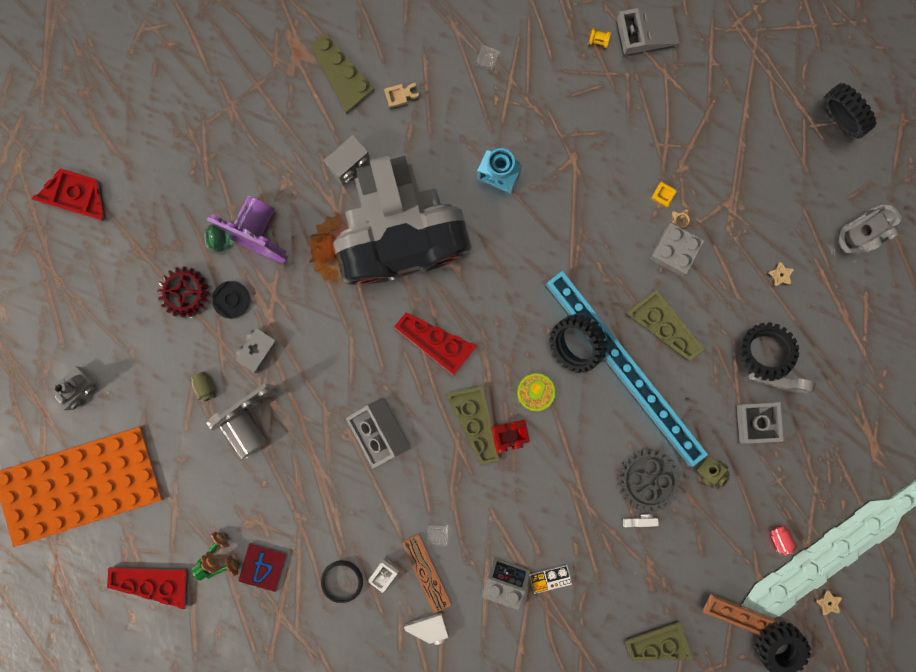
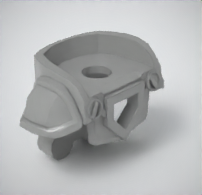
[839,205,902,254]

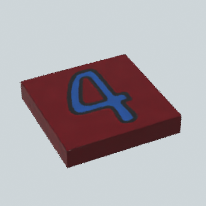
[238,543,287,592]

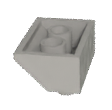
[346,398,410,469]

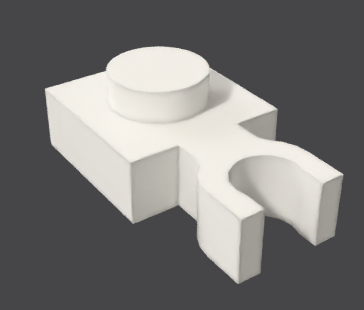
[623,514,658,527]

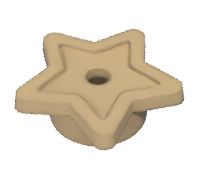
[672,210,694,230]
[769,262,794,286]
[816,590,842,615]

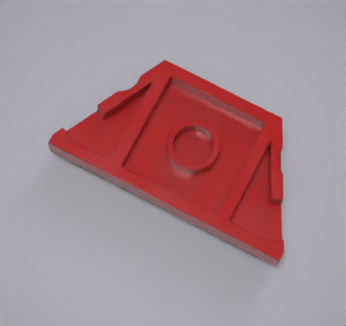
[32,168,104,221]

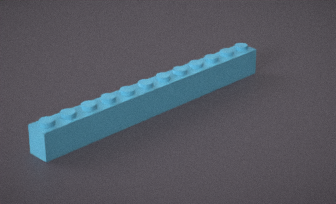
[546,271,708,467]

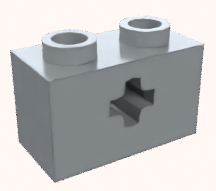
[235,328,278,373]

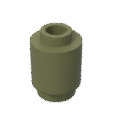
[191,372,216,402]

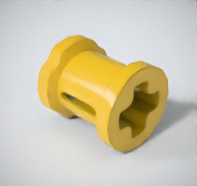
[589,27,611,48]

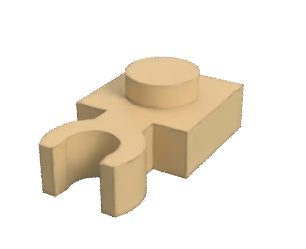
[384,83,419,108]

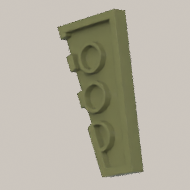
[311,33,375,114]
[627,289,705,361]
[446,386,500,465]

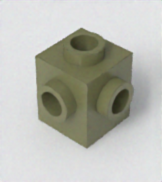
[697,456,730,489]

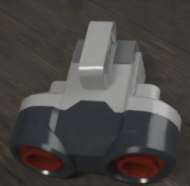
[333,155,472,285]

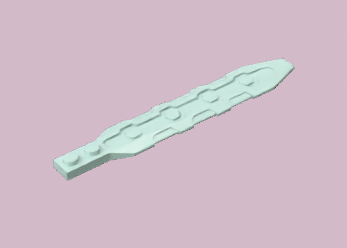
[741,479,916,618]

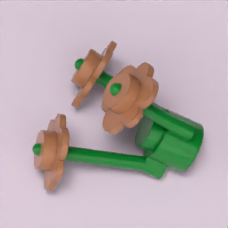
[192,532,239,580]

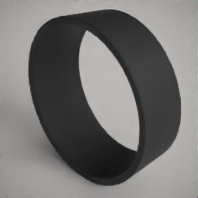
[321,560,363,603]

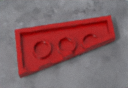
[394,313,478,376]

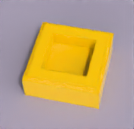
[651,181,677,208]

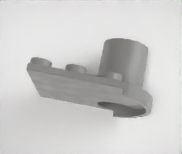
[207,383,278,459]

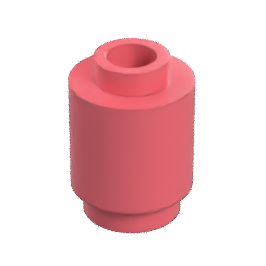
[771,525,797,556]

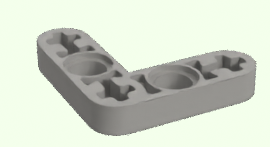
[749,372,816,394]

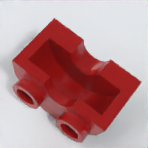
[491,420,530,453]

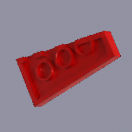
[107,567,187,610]

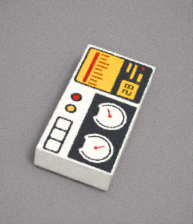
[529,565,572,594]

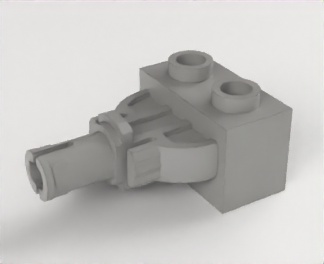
[48,366,97,410]

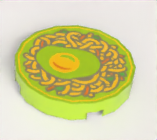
[517,373,555,411]

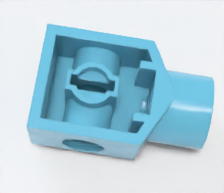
[477,148,522,194]

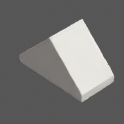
[367,557,400,593]

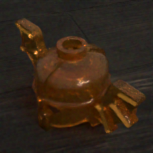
[308,215,340,283]

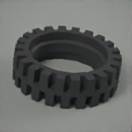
[824,83,877,139]
[549,314,608,373]
[739,322,799,381]

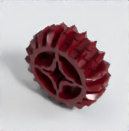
[157,266,210,318]

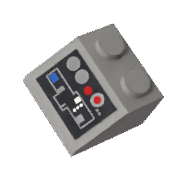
[481,558,530,610]

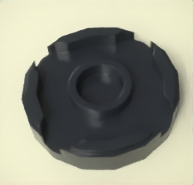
[212,281,251,319]

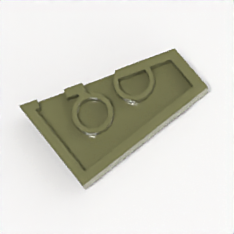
[624,621,693,661]

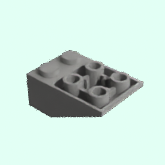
[617,8,680,55]

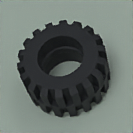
[755,621,811,672]

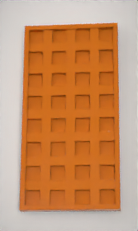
[0,427,163,547]

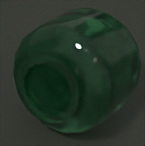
[204,224,230,252]

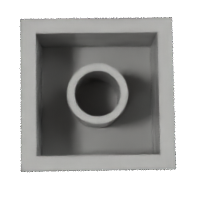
[324,135,370,185]
[649,222,704,277]
[737,402,784,444]

